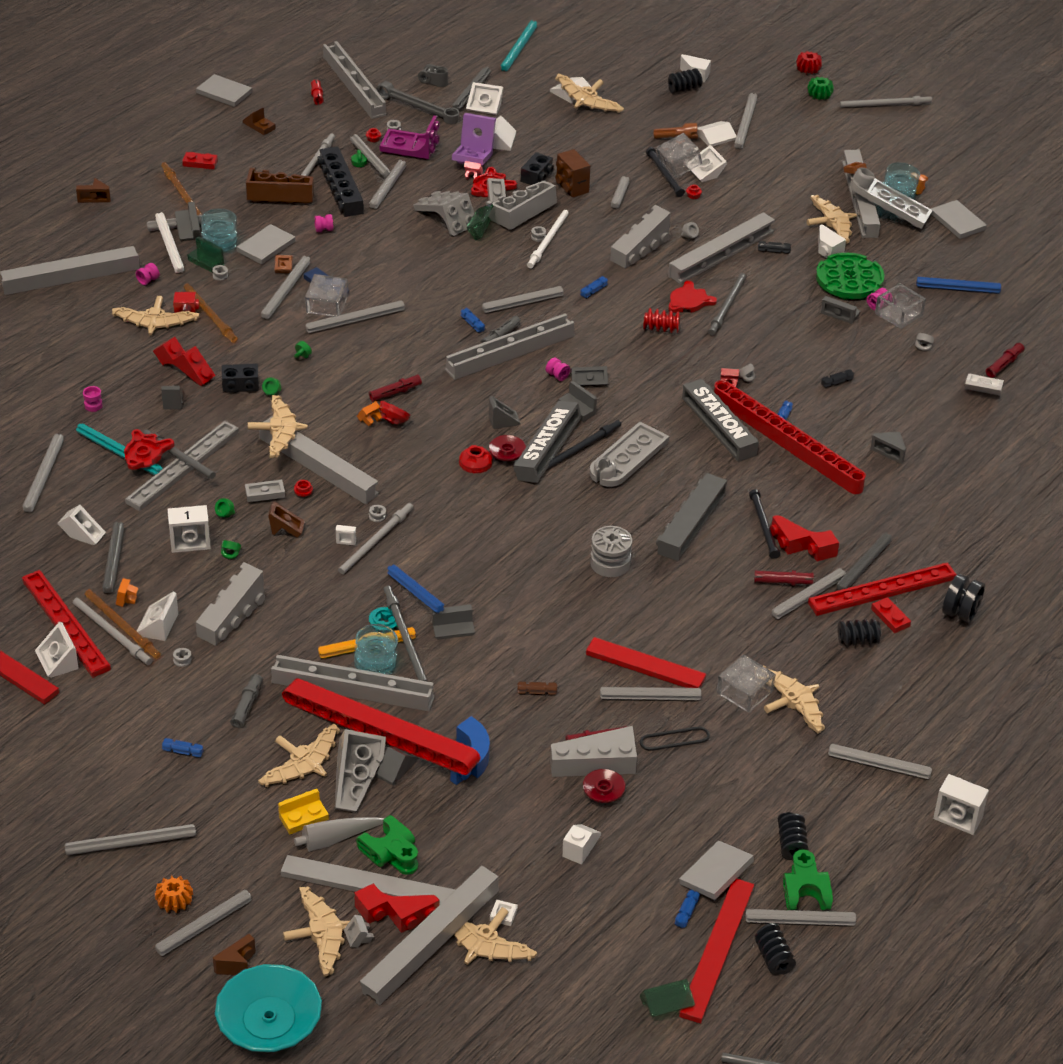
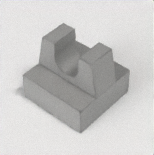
[344,915,374,948]

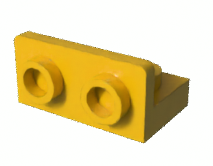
[278,789,329,835]

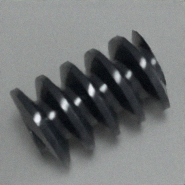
[668,68,703,93]
[837,619,881,646]
[777,812,809,860]
[755,923,796,975]

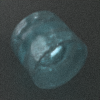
[883,162,920,200]
[201,209,237,252]
[354,624,398,675]

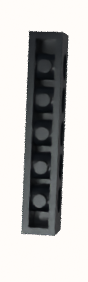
[317,146,364,217]

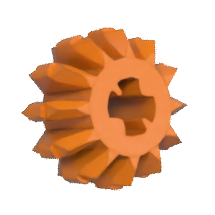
[155,875,193,913]

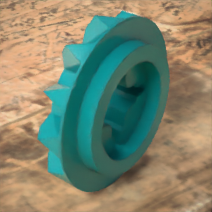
[369,607,398,633]

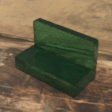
[466,203,494,240]
[187,236,224,273]
[640,979,695,1017]

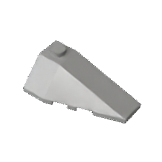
[335,729,386,813]

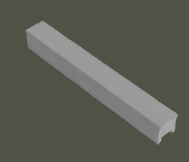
[323,41,386,119]
[842,149,880,238]
[668,212,775,284]
[0,246,140,295]
[445,314,575,380]
[259,416,379,505]
[271,655,434,711]
[360,866,499,1006]

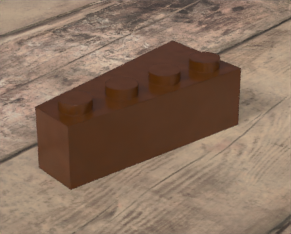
[246,168,314,204]

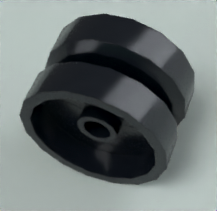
[942,573,986,623]

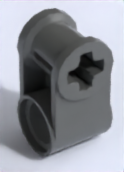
[418,64,448,87]

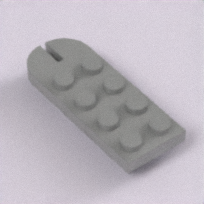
[850,168,933,229]
[590,422,670,487]

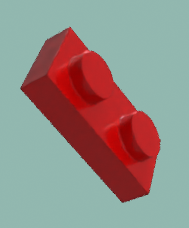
[182,152,218,170]
[871,597,911,634]

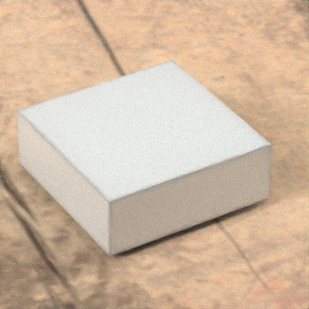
[336,525,356,545]
[490,900,518,926]

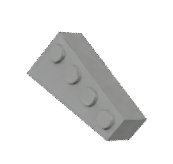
[486,181,557,230]
[610,205,671,269]
[196,562,265,646]
[550,726,637,777]

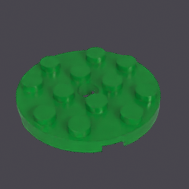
[816,253,885,300]

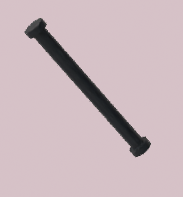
[646,147,685,197]
[749,489,781,559]

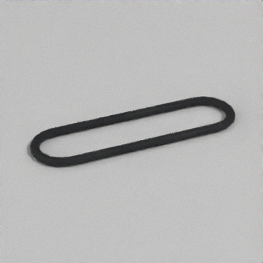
[640,727,710,750]

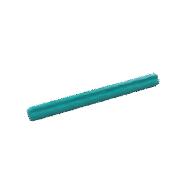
[501,20,537,71]
[76,424,163,475]

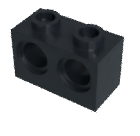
[520,152,554,185]
[222,363,259,393]

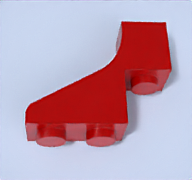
[153,337,216,386]
[770,515,839,562]
[354,883,440,933]

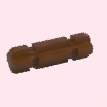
[517,681,557,695]

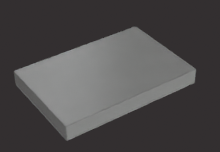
[196,74,253,107]
[931,200,987,239]
[236,224,296,264]
[679,840,754,900]

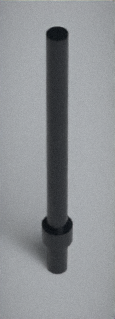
[546,420,622,471]

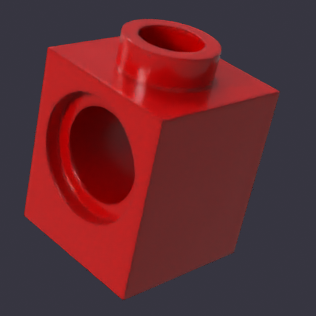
[173,292,199,313]

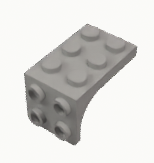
[413,191,477,236]

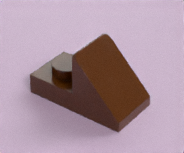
[242,107,276,135]
[76,178,111,203]
[268,501,305,538]
[213,934,256,975]

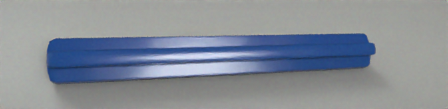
[916,277,1001,293]
[387,564,444,613]

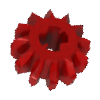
[796,51,822,74]

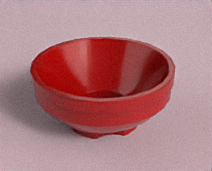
[379,401,411,425]
[459,445,493,473]

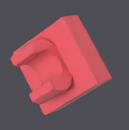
[464,161,483,180]

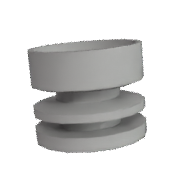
[590,526,632,577]

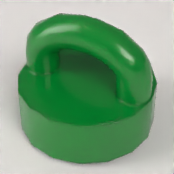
[351,150,367,167]
[294,341,312,358]
[262,377,282,396]
[215,498,235,518]
[221,540,241,559]

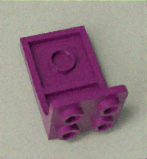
[379,116,440,159]

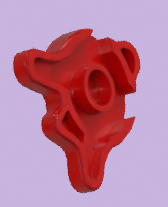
[471,167,517,197]
[668,281,717,313]
[124,429,175,470]

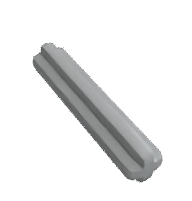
[611,176,629,209]

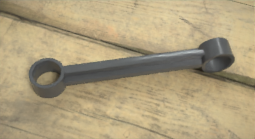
[376,81,459,124]

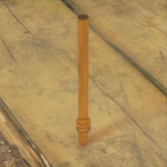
[161,162,203,215]
[184,283,238,343]
[85,589,161,659]

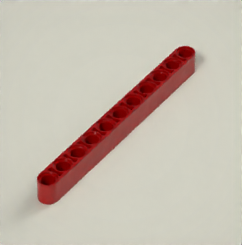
[714,380,866,494]
[282,678,481,775]

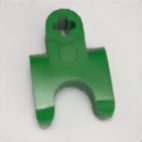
[356,815,418,875]
[783,849,833,910]

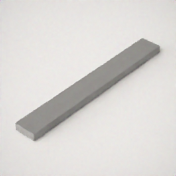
[125,421,239,511]
[281,855,455,904]

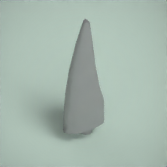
[294,817,384,852]

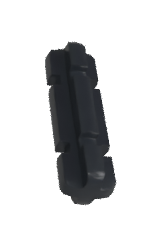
[758,241,791,253]
[821,369,854,388]

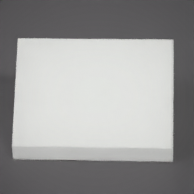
[493,116,516,151]
[135,591,178,641]
[35,622,79,678]

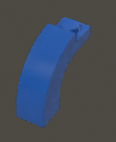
[450,716,490,785]

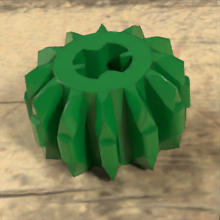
[807,77,834,100]

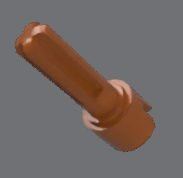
[653,123,698,140]

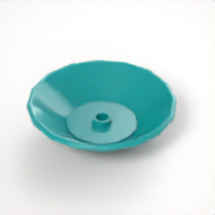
[215,964,322,1052]

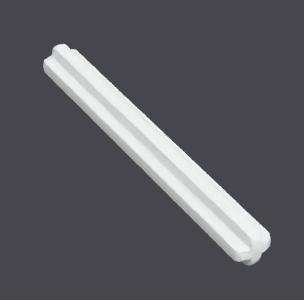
[155,212,184,273]

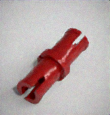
[311,80,324,105]

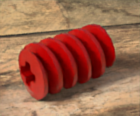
[643,308,680,333]

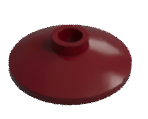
[489,435,526,461]
[583,769,625,803]

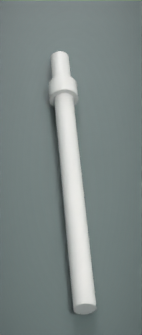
[527,210,569,268]

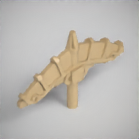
[555,73,624,113]
[807,195,857,244]
[112,296,199,335]
[248,395,308,458]
[756,665,825,734]
[258,724,340,787]
[283,887,350,977]
[453,907,537,965]

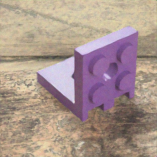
[452,113,496,166]

